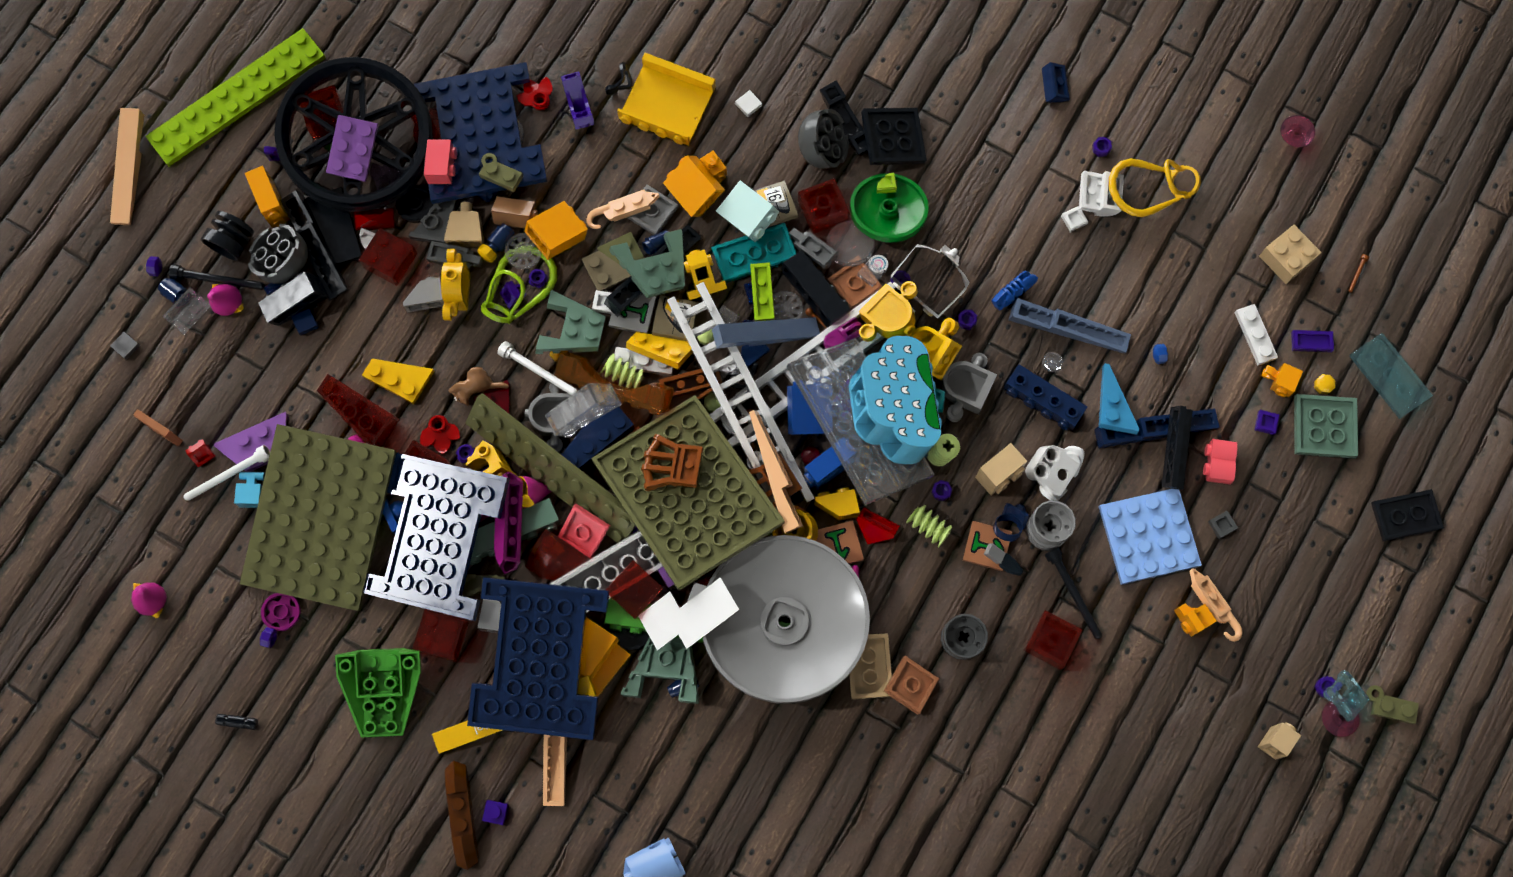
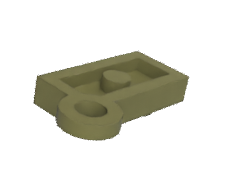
[479,153,524,192]
[1366,685,1419,725]

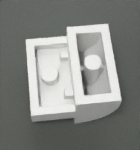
[1079,171,1124,216]

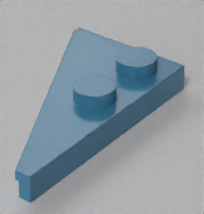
[1099,363,1139,435]

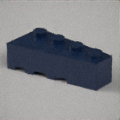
[562,394,635,472]

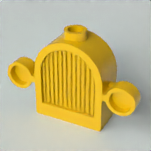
[441,249,470,321]
[859,281,918,342]
[910,318,962,380]

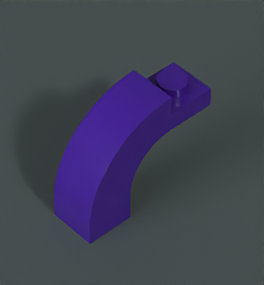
[561,71,594,129]

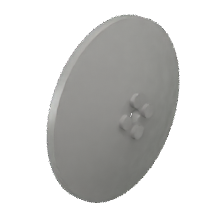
[703,535,870,704]

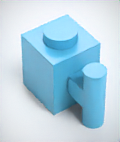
[234,472,265,508]

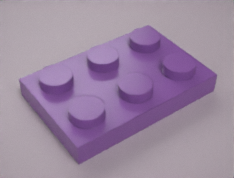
[326,115,378,182]

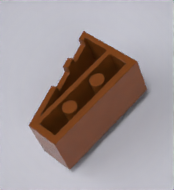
[659,369,722,412]

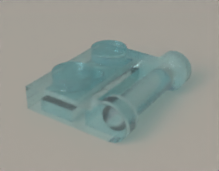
[1323,670,1370,722]

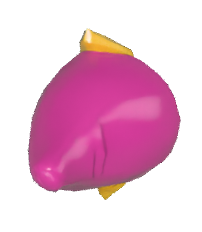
[207,284,244,316]
[518,476,552,509]
[131,583,167,618]

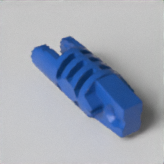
[992,270,1038,310]

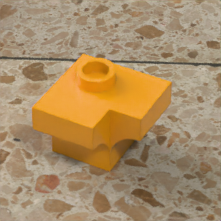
[1174,603,1217,637]

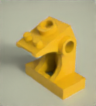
[683,250,727,300]
[465,440,517,476]

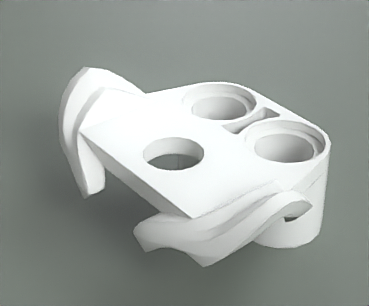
[1025,445,1085,501]

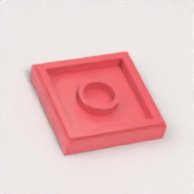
[557,504,610,559]

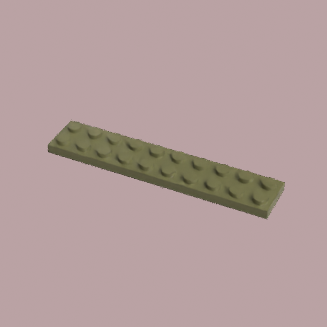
[465,393,636,543]

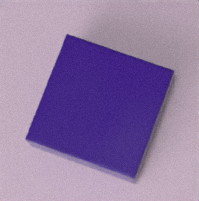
[1254,410,1280,435]

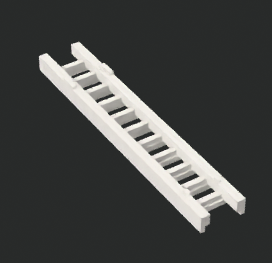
[667,282,815,511]
[709,282,915,449]

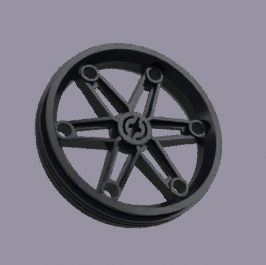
[275,57,434,212]

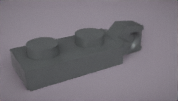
[789,228,839,270]
[426,241,483,269]

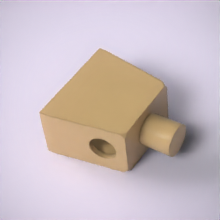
[444,202,484,248]

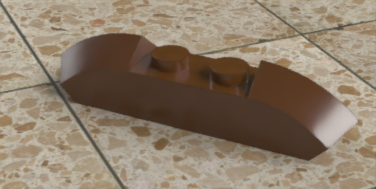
[445,761,479,870]

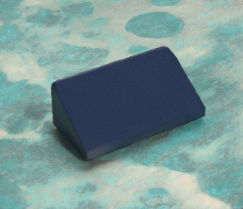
[1042,62,1070,103]

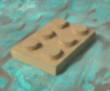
[849,633,892,700]

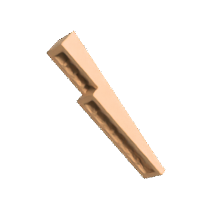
[110,108,145,225]
[749,410,803,533]
[543,735,567,806]

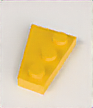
[626,332,693,369]
[362,359,435,404]

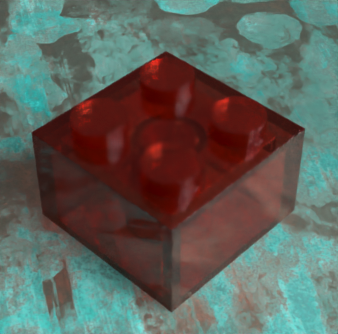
[300,85,344,140]
[798,178,849,234]
[359,228,417,286]
[412,609,469,663]
[1023,610,1082,670]

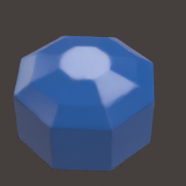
[1153,344,1168,364]

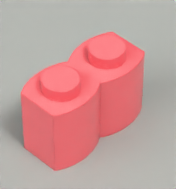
[1203,439,1237,485]

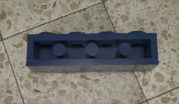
[1004,364,1087,431]

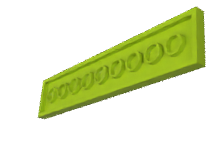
[145,28,326,167]

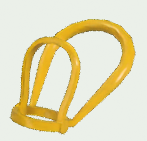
[1109,158,1201,217]

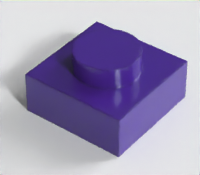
[482,800,509,825]

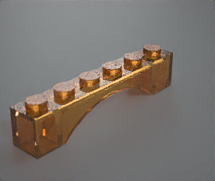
[554,352,674,415]

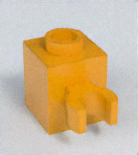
[700,150,727,183]
[1261,363,1303,398]

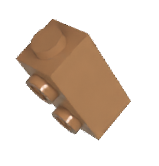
[491,196,538,228]

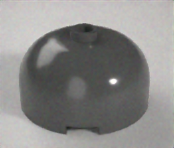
[798,109,849,169]
[248,224,308,284]

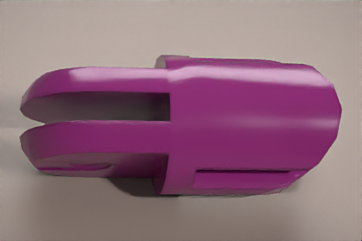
[824,317,862,352]

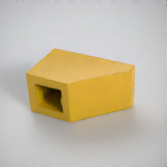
[814,487,860,521]

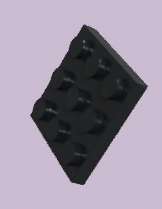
[861,108,927,165]

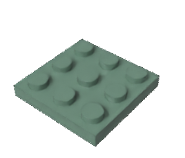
[1294,394,1358,458]

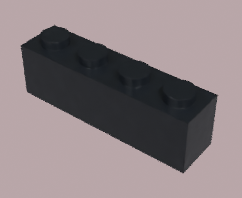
[781,250,850,328]

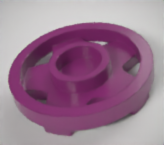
[261,593,301,631]

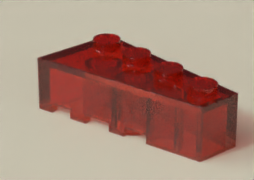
[317,374,400,447]

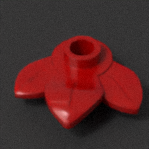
[516,77,553,110]
[420,415,460,454]

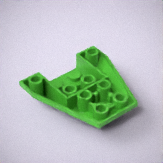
[335,648,421,737]

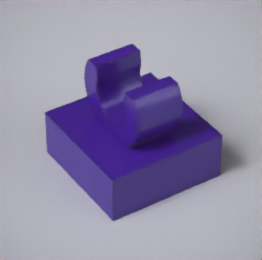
[500,281,526,309]

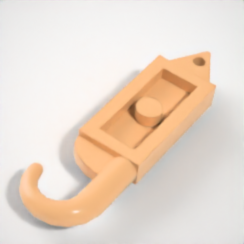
[586,189,660,229]
[1189,568,1243,642]

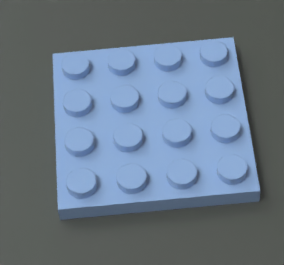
[1099,489,1202,585]

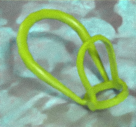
[481,246,557,324]

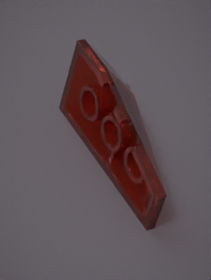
[525,529,590,581]

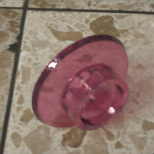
[1280,115,1315,147]
[1322,699,1360,737]

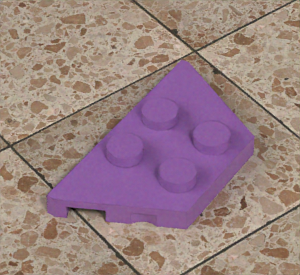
[214,412,289,472]

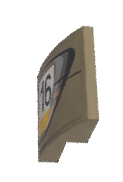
[754,181,798,227]
[652,295,699,341]

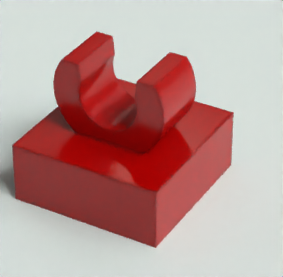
[185,439,215,467]

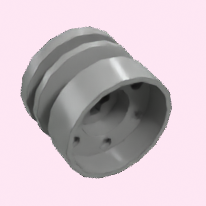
[1026,500,1075,551]

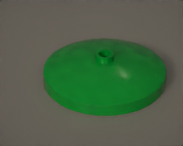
[850,173,929,242]

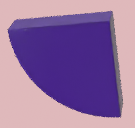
[264,146,280,161]

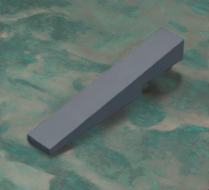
[1008,298,1131,354]
[712,317,820,349]

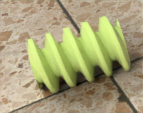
[600,353,644,394]
[927,434,960,466]
[906,505,952,548]

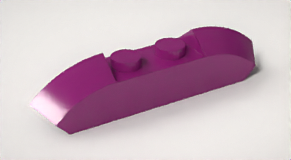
[494,471,523,574]

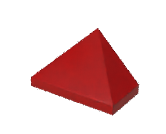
[355,208,395,231]
[857,508,900,545]

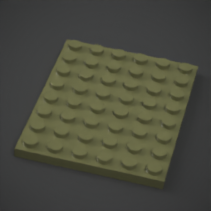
[591,395,785,591]
[240,424,397,611]

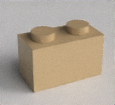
[1258,723,1301,760]

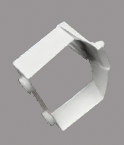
[891,244,970,319]

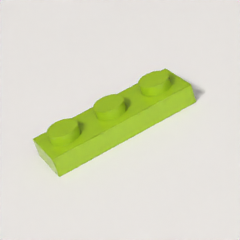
[750,262,775,322]

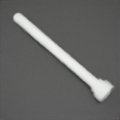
[498,341,578,396]
[184,445,270,501]

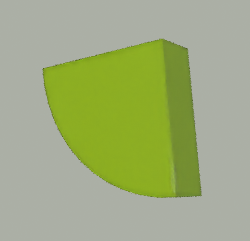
[877,172,897,194]

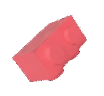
[424,140,457,184]

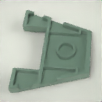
[609,229,685,298]
[535,290,605,354]
[621,637,699,704]

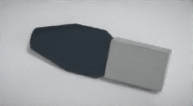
[984,543,1023,576]

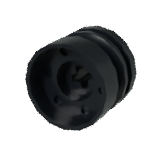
[200,210,255,261]

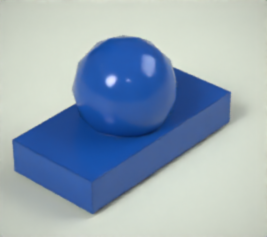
[383,498,403,534]

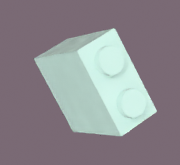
[716,181,779,242]

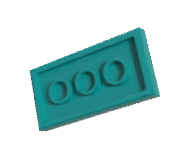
[711,223,797,283]

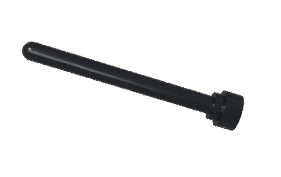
[169,264,265,290]
[1045,547,1102,639]

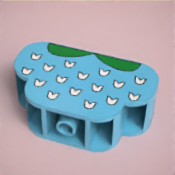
[849,336,942,464]

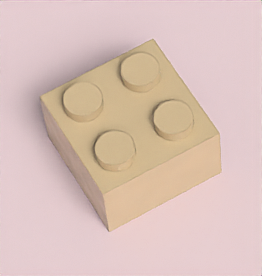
[1259,225,1321,284]
[975,443,1027,496]

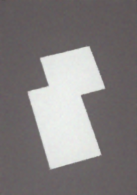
[638,578,739,650]

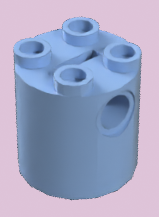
[623,837,686,877]

